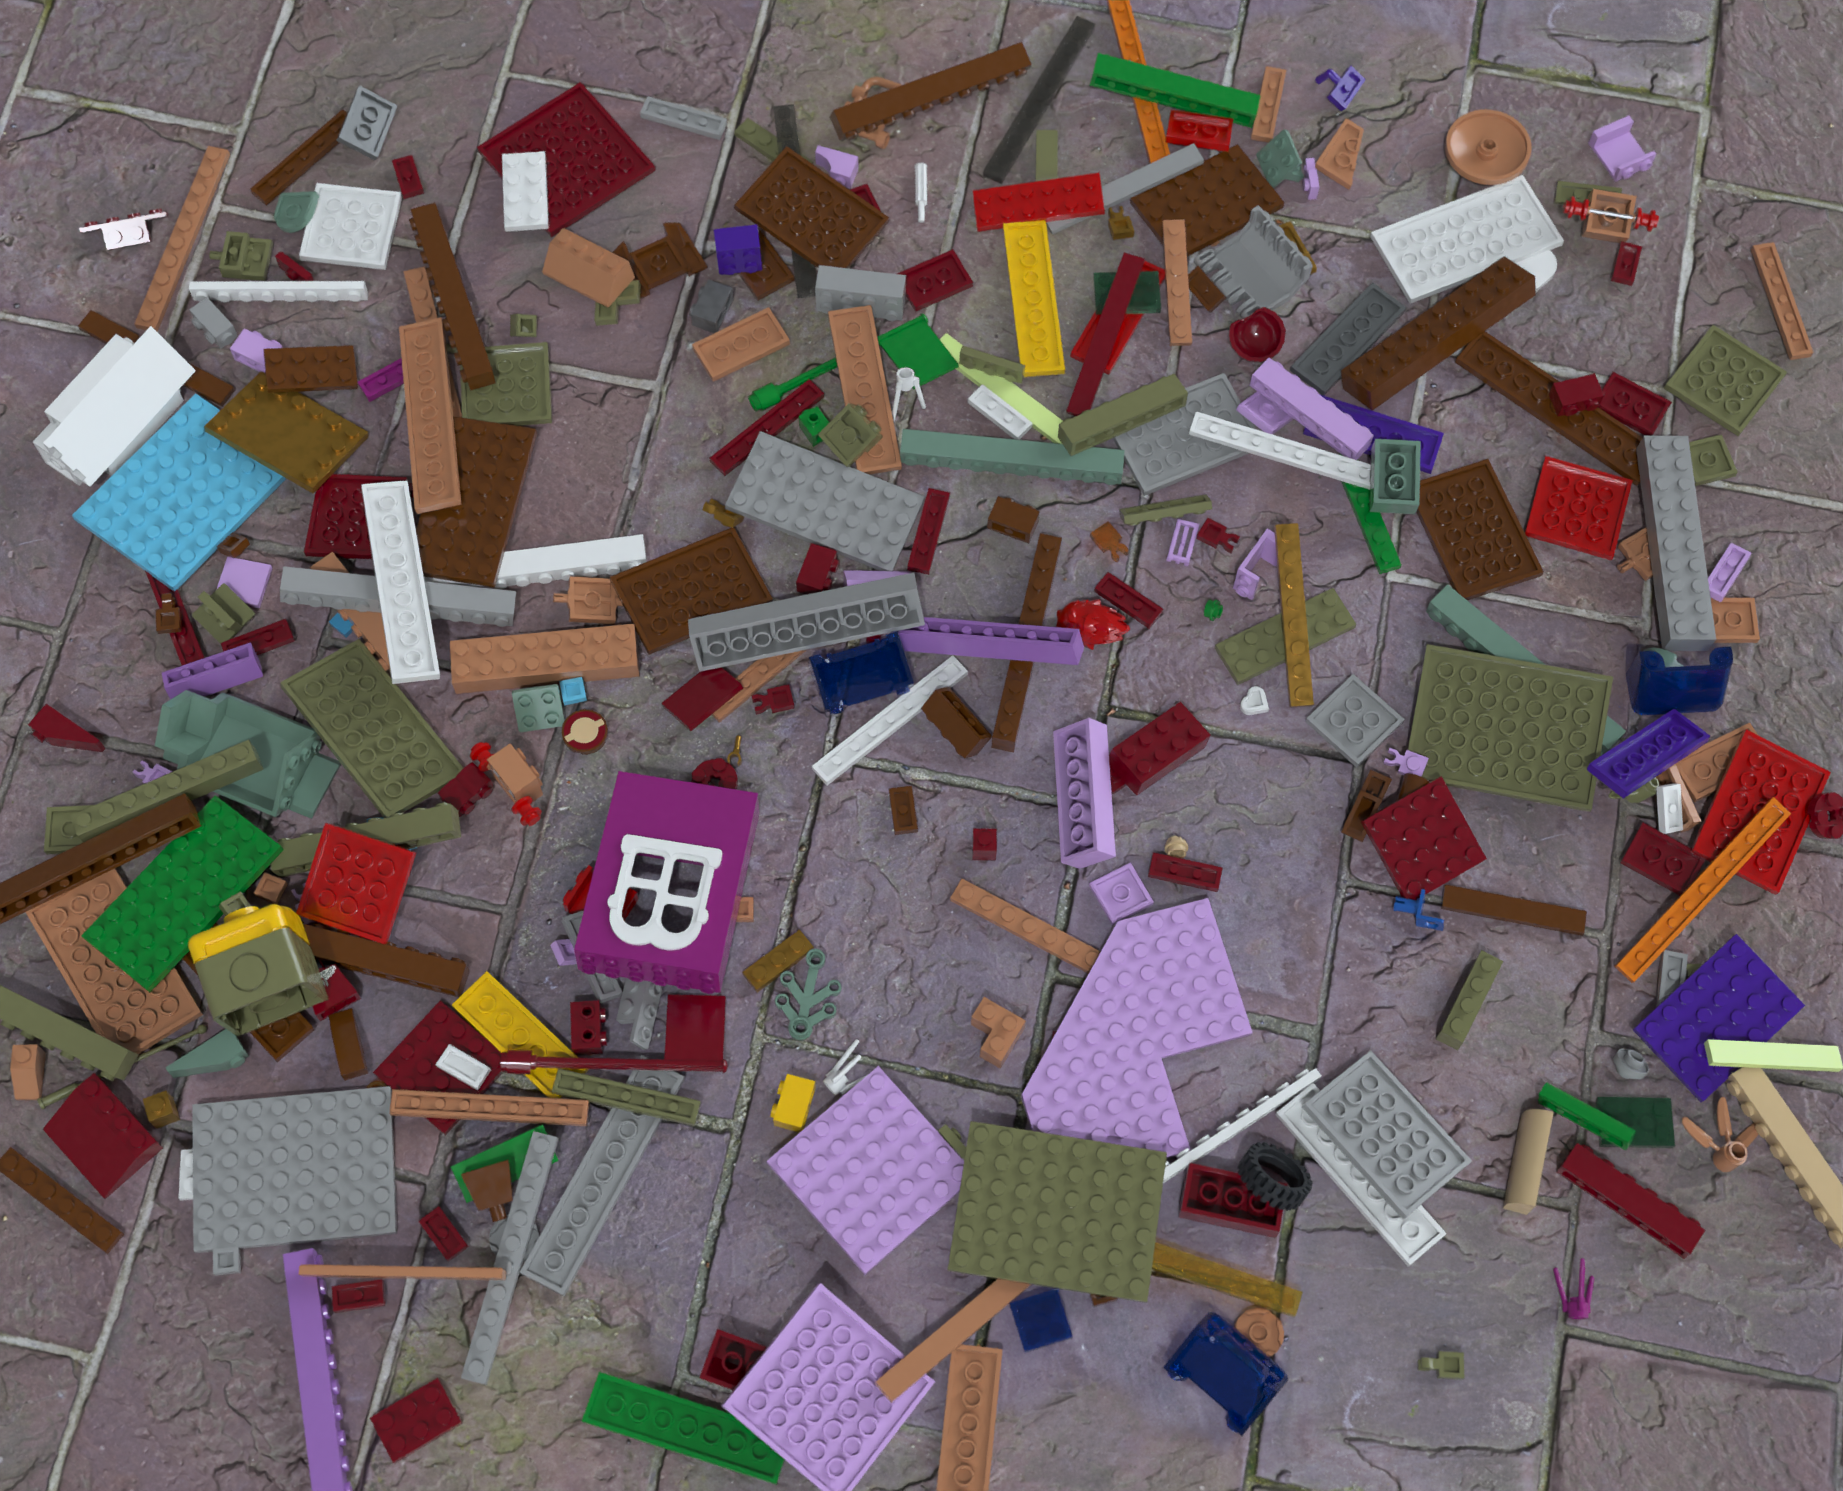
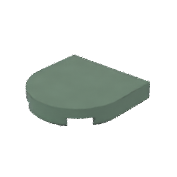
[274,191,320,233]

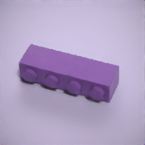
[162,643,263,700]

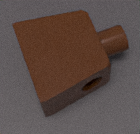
[461,1160,513,1222]

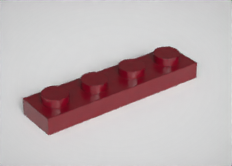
[907,488,950,575]

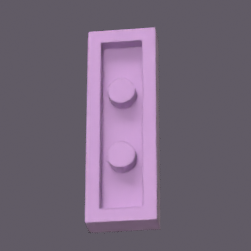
[1708,543,1751,602]

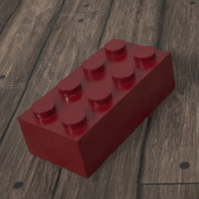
[1109,702,1211,796]
[1178,1163,1288,1238]

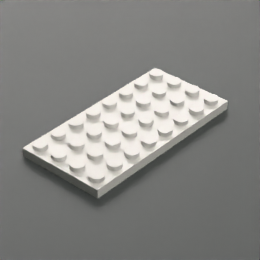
[1370,175,1564,304]

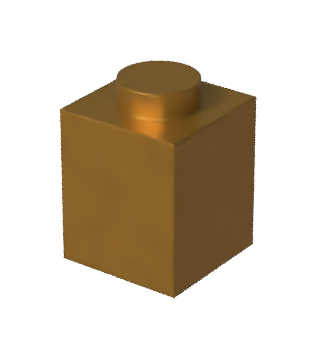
[142,1090,180,1129]

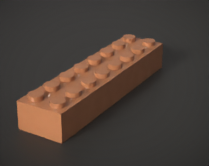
[450,624,640,694]

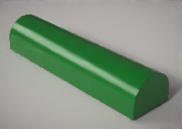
[1538,1082,1636,1150]

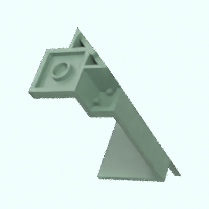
[155,690,341,819]

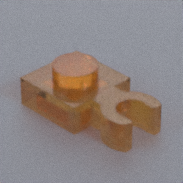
[1090,521,1129,562]

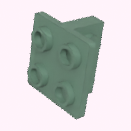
[1256,129,1304,188]
[512,684,565,732]

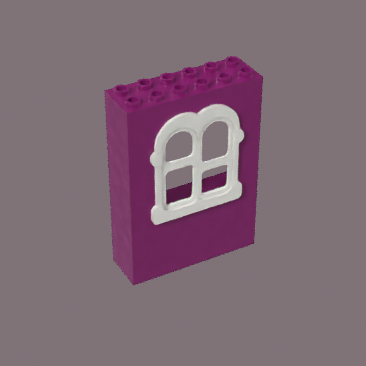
[574,771,759,994]

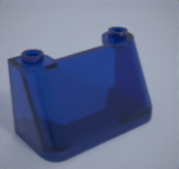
[808,631,914,715]
[1625,646,1733,715]
[1163,1312,1288,1436]

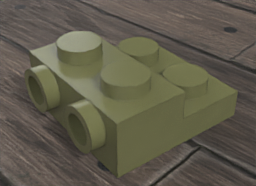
[818,403,883,467]

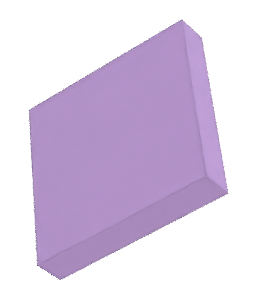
[1236,392,1293,435]
[216,557,273,608]
[1089,862,1154,925]

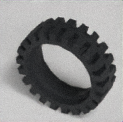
[1238,1142,1312,1211]

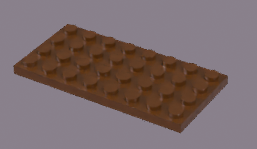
[416,417,537,588]

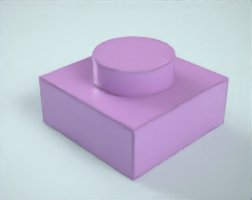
[550,939,577,966]

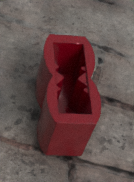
[438,762,494,817]

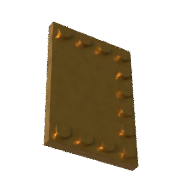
[204,371,368,494]

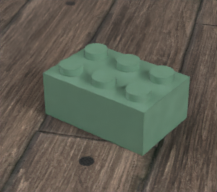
[1370,439,1421,514]

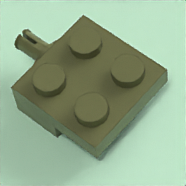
[209,231,273,281]

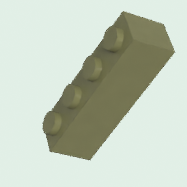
[1436,950,1503,1051]

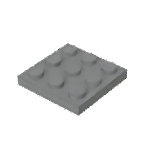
[1305,674,1405,768]

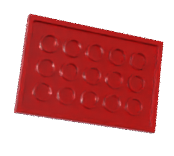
[1690,729,1831,895]

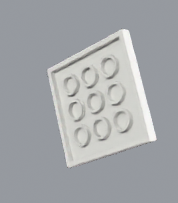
[299,183,402,270]

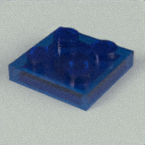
[1009,1288,1073,1353]

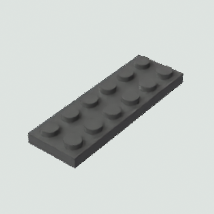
[1290,282,1407,396]

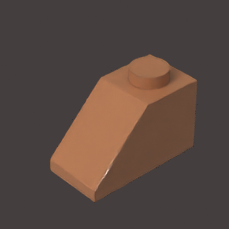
[10,1045,46,1100]

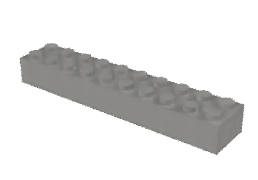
[1636,436,1716,651]
[688,573,925,672]

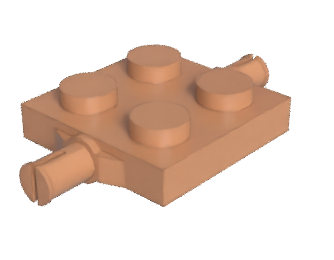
[1617,528,1653,581]
[553,576,623,624]

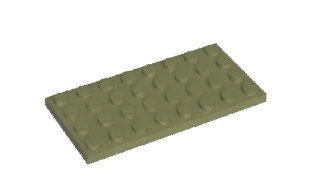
[280,639,463,818]

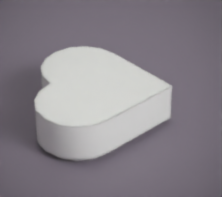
[1240,686,1269,715]

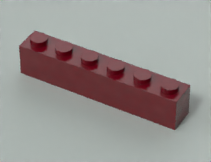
[1556,1143,1706,1259]

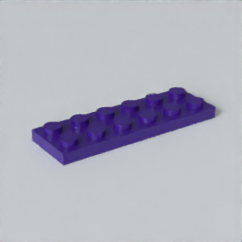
[1303,394,1444,474]
[1587,709,1710,798]

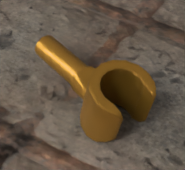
[727,736,742,766]

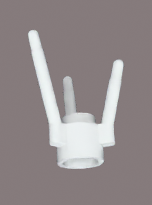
[892,368,926,422]
[823,1039,867,1095]

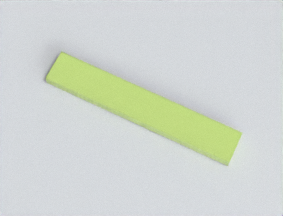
[1704,1039,1843,1072]

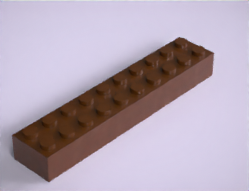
[1341,256,1536,411]

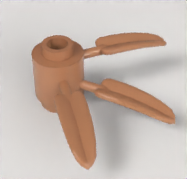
[1682,1097,1758,1172]

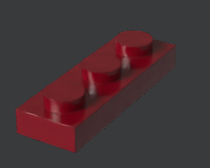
[1094,572,1163,629]
[220,618,295,655]
[1148,852,1223,892]

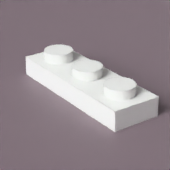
[968,384,1032,440]

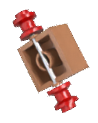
[1563,189,1659,243]
[470,742,543,826]

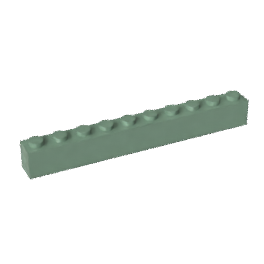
[900,429,1125,485]
[1426,584,1626,756]

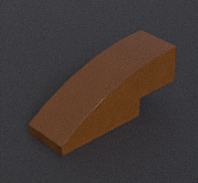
[1341,769,1392,842]
[328,1008,369,1081]

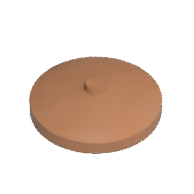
[1445,109,1532,185]

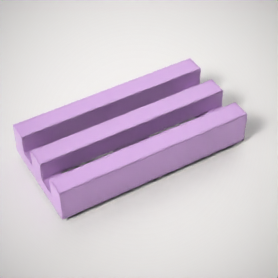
[1166,519,1199,566]

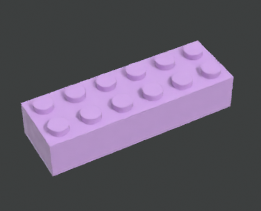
[1053,718,1116,869]

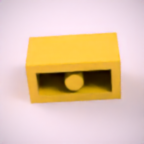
[770,1074,816,1133]

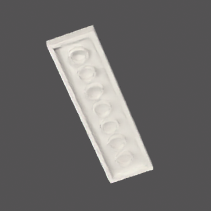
[1276,1083,1446,1267]

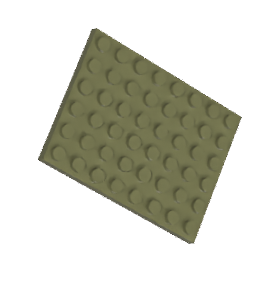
[1403,644,1613,812]
[947,1121,1167,1303]

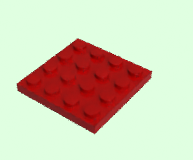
[1525,456,1633,561]
[296,823,416,944]

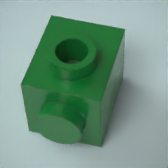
[798,406,829,447]

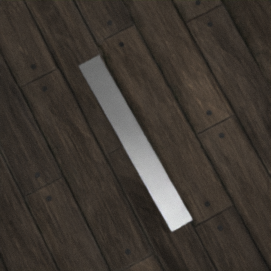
[1046,143,1204,235]

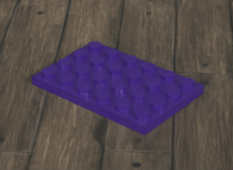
[1632,934,1805,1102]

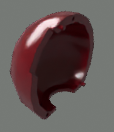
[1229,307,1286,363]

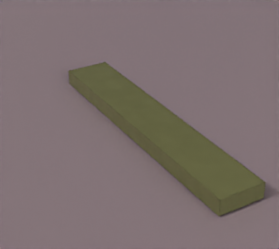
[552,1068,701,1126]

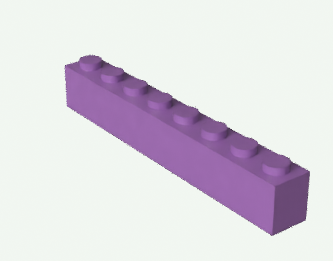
[898,617,1084,665]

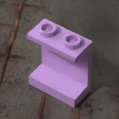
[1588,116,1656,182]
[1233,529,1277,600]

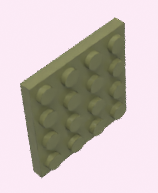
[1664,325,1787,437]
[460,342,552,426]

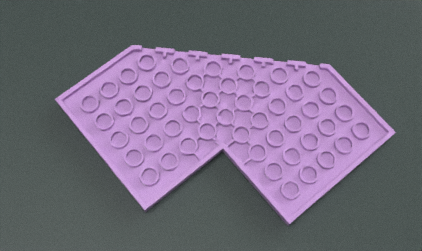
[1021,898,1253,1158]

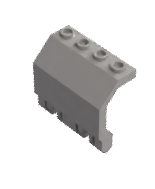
[1194,205,1312,319]

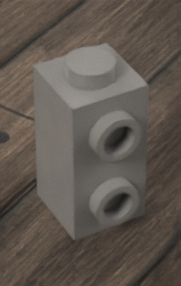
[189,297,238,349]

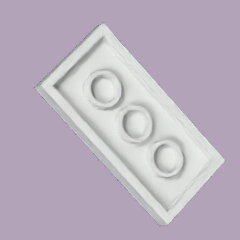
[502,151,549,232]

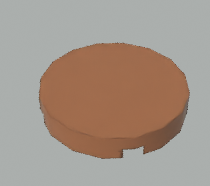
[1233,1308,1284,1360]

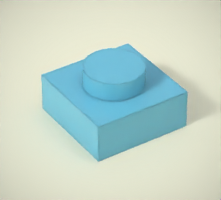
[559,677,587,706]

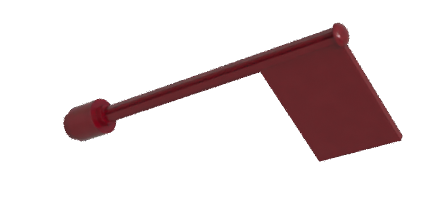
[501,994,728,1074]

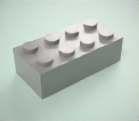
[815,265,906,321]

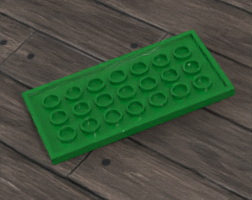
[81,795,284,993]

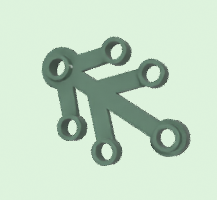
[775,949,842,1041]

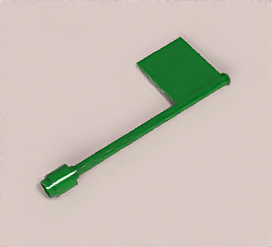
[748,313,959,412]

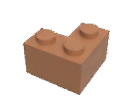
[971,997,1026,1069]

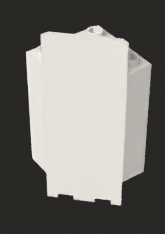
[33,326,196,487]

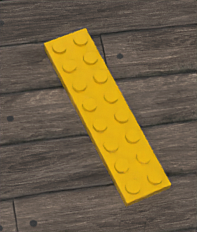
[1003,220,1065,377]

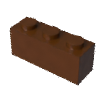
[921,687,992,759]

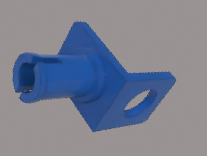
[1394,889,1444,931]

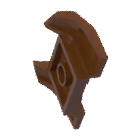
[612,222,708,299]

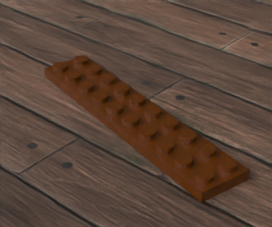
[1455,331,1643,486]

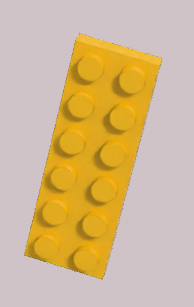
[452,971,589,1099]

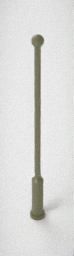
[37,1024,207,1110]

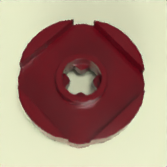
[691,758,738,789]
[1807,792,1843,839]

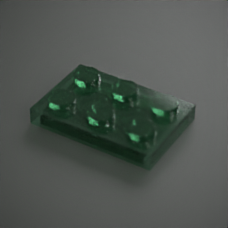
[1093,271,1161,315]
[1596,1097,1675,1148]

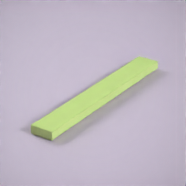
[940,333,1063,444]

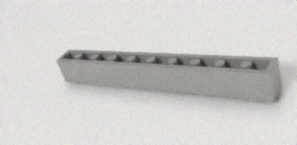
[280,566,516,627]

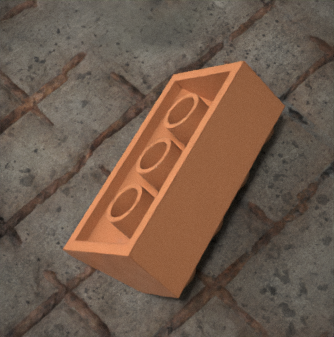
[542,228,635,308]

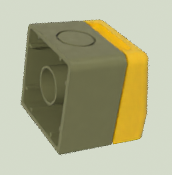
[188,904,328,1037]

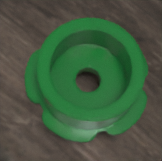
[1204,599,1223,621]

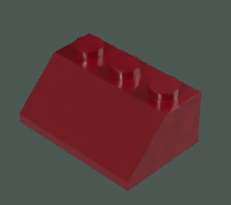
[699,1329,767,1391]

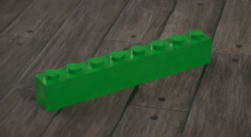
[1089,53,1261,128]

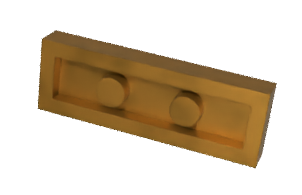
[742,929,814,993]

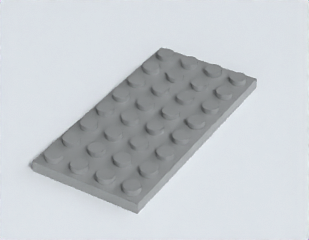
[725,431,925,572]

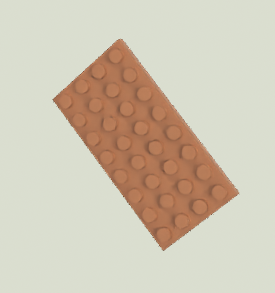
[26,869,203,1054]

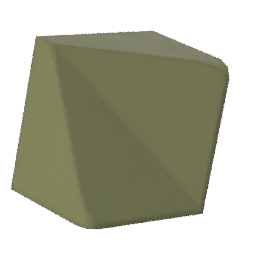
[510,314,537,337]

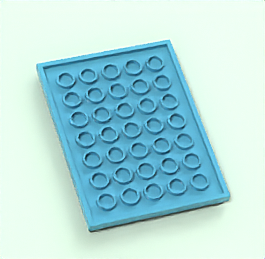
[72,394,286,591]

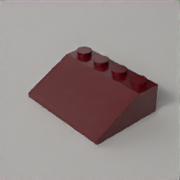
[43,1073,163,1199]

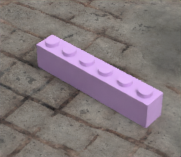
[1250,358,1374,460]

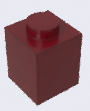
[972,828,997,861]

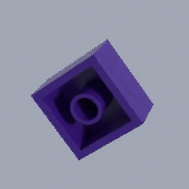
[714,225,762,275]

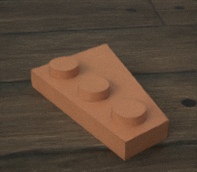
[1315,118,1364,190]

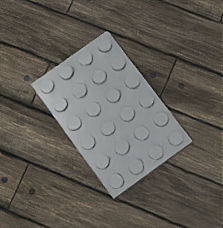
[1113,373,1256,496]
[1302,1051,1472,1220]

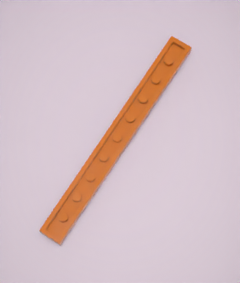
[1107,0,1170,164]
[1614,797,1791,983]

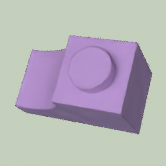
[815,145,859,189]

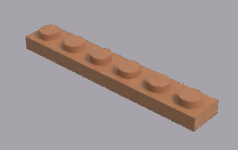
[1162,219,1192,346]
[1751,242,1813,360]

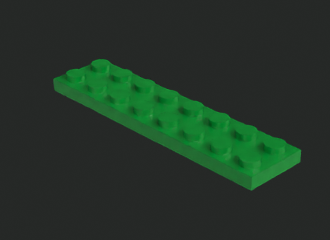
[582,1372,785,1485]

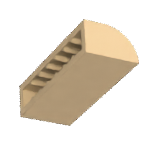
[1503,1109,1554,1215]

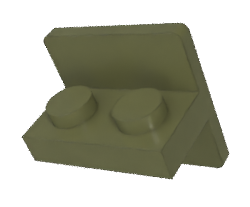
[192,583,255,643]

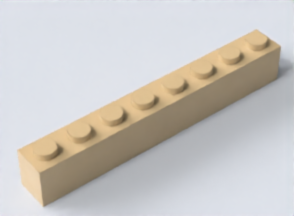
[1725,1067,1843,1249]

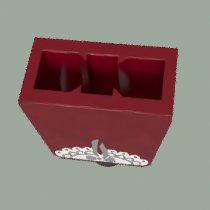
[312,959,361,1022]

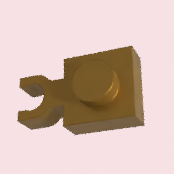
[1108,206,1135,240]
[702,498,744,528]

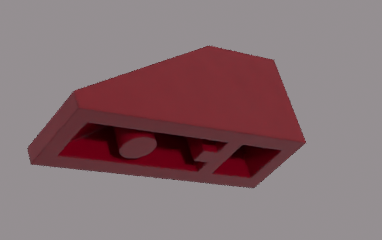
[28,704,105,752]

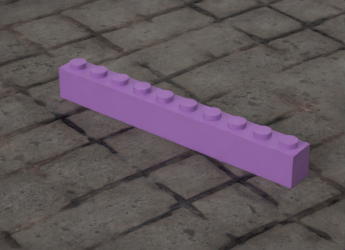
[283,1248,353,1491]

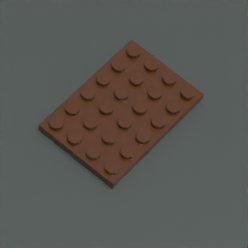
[1130,144,1285,257]
[734,146,889,269]
[1416,459,1544,601]
[610,527,773,655]

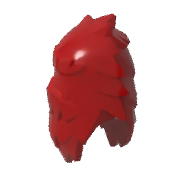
[1056,599,1130,650]

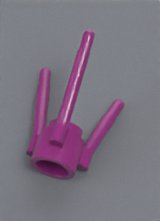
[1553,1258,1594,1320]

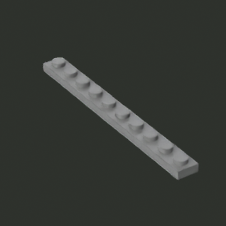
[461,1131,559,1385]

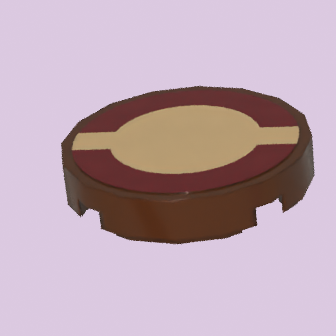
[561,709,608,755]

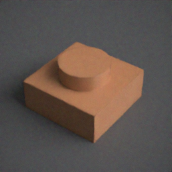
[254,873,288,905]

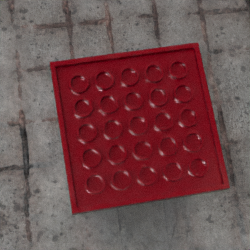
[477,82,656,238]

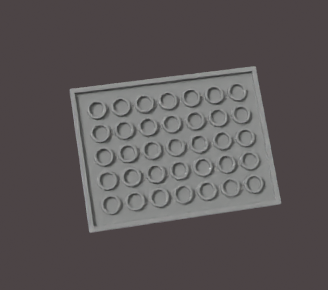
[192,1086,397,1253]

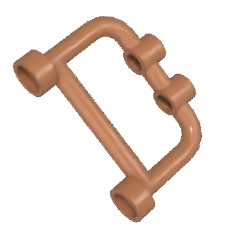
[844,77,909,149]

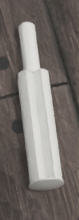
[915,163,927,223]

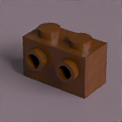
[987,496,1040,544]

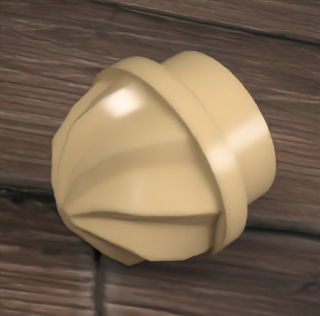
[1164,835,1188,859]

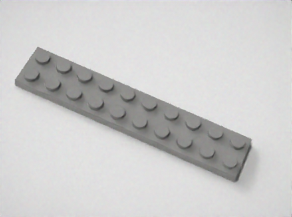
[520,1055,685,1297]

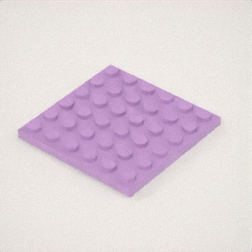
[767,1066,964,1275]
[721,1283,935,1491]

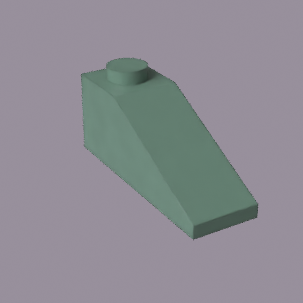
[166,1029,249,1078]

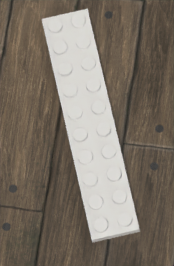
[361,481,440,684]

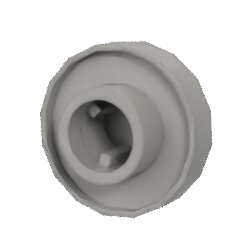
[1613,1048,1649,1080]

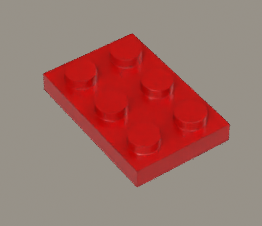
[1166,109,1233,152]

